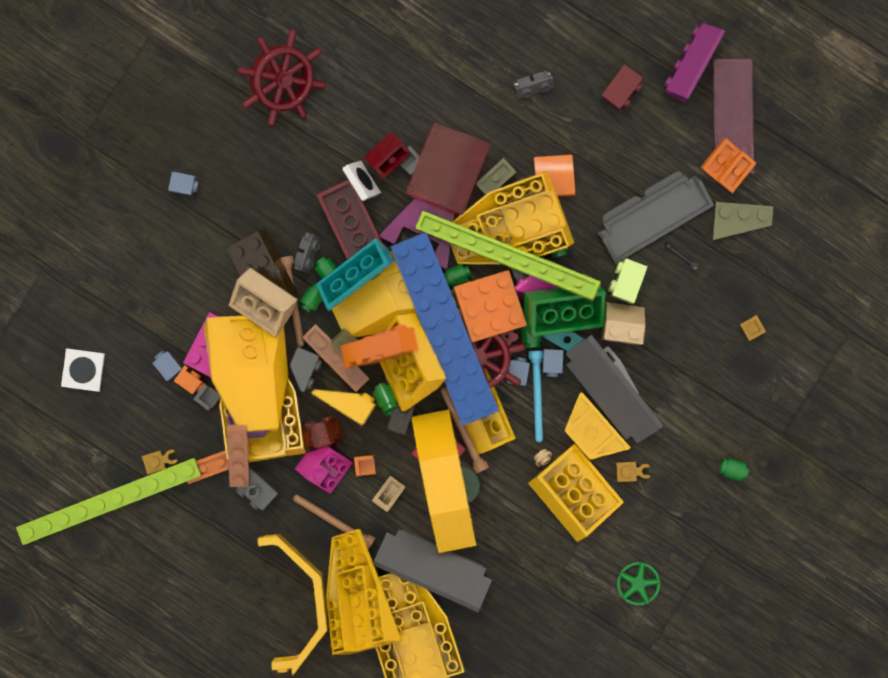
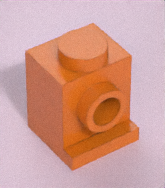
[174,365,205,394]

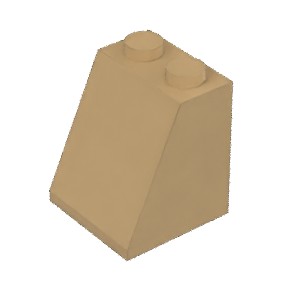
[601,302,645,345]

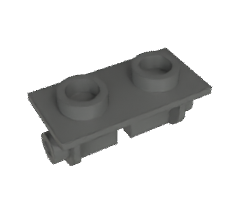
[513,71,554,99]
[293,232,321,274]

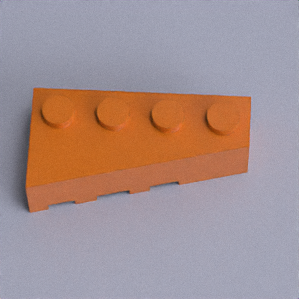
[341,325,419,368]

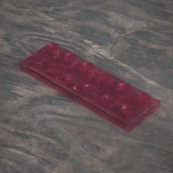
[713,59,754,174]

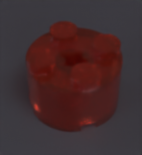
[302,416,344,453]

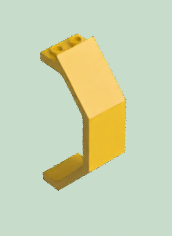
[411,409,476,553]
[258,534,329,676]

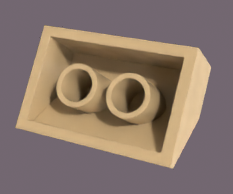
[229,268,297,337]

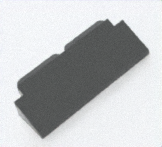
[597,171,714,264]
[566,335,663,443]
[373,529,492,612]

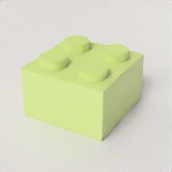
[608,259,648,304]

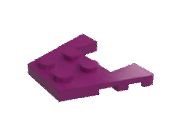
[379,193,455,269]

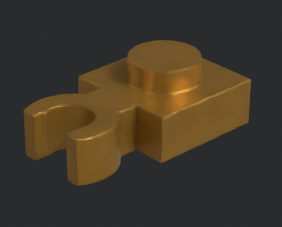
[142,450,178,474]
[616,462,650,482]

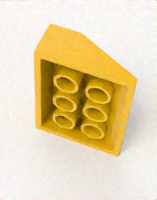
[380,313,446,412]
[312,390,377,425]
[528,444,624,542]

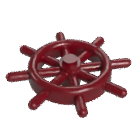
[237,29,326,127]
[451,314,525,401]

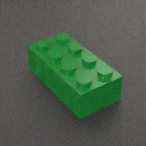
[524,287,605,337]

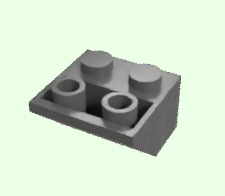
[290,347,323,392]

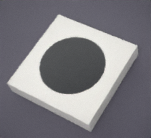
[343,161,381,201]
[61,349,105,392]

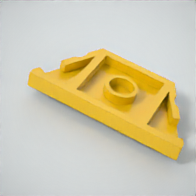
[564,392,631,460]

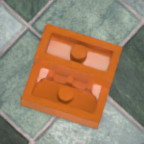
[700,138,756,193]
[534,155,575,197]

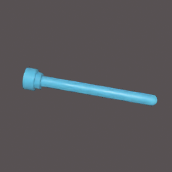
[528,351,544,443]

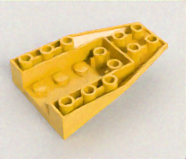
[450,170,574,264]
[332,251,457,337]
[203,316,288,432]
[220,377,306,462]
[326,529,401,655]
[376,573,465,678]

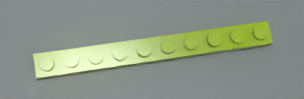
[415,211,601,301]
[16,458,202,545]

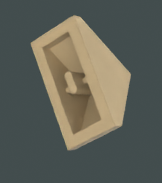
[372,476,405,512]

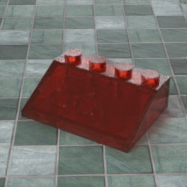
[405,123,491,217]

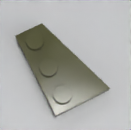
[712,202,773,240]

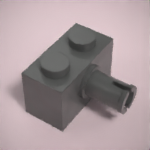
[235,467,279,511]

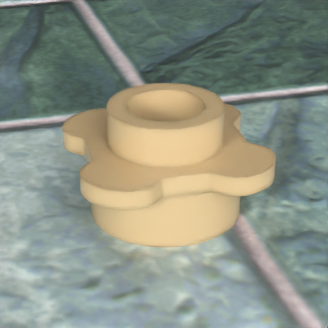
[534,449,552,467]

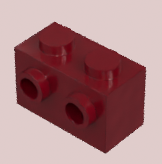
[600,64,643,111]
[364,132,411,179]

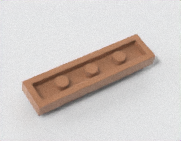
[302,324,370,392]
[227,425,250,487]

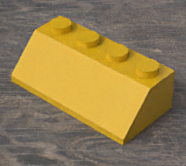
[465,368,516,454]

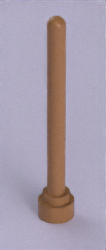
[280,256,305,347]
[441,387,489,474]
[293,495,376,550]

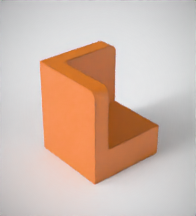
[354,455,376,476]

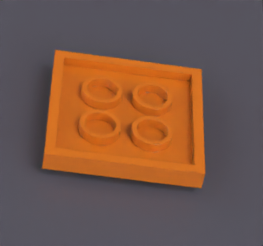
[453,270,527,343]

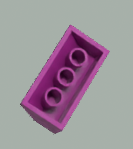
[664,23,725,103]

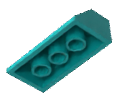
[316,238,395,311]

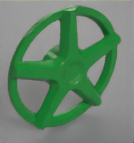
[617,562,660,605]

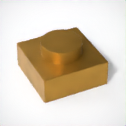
[739,315,766,341]

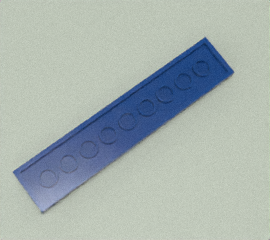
[391,232,499,426]

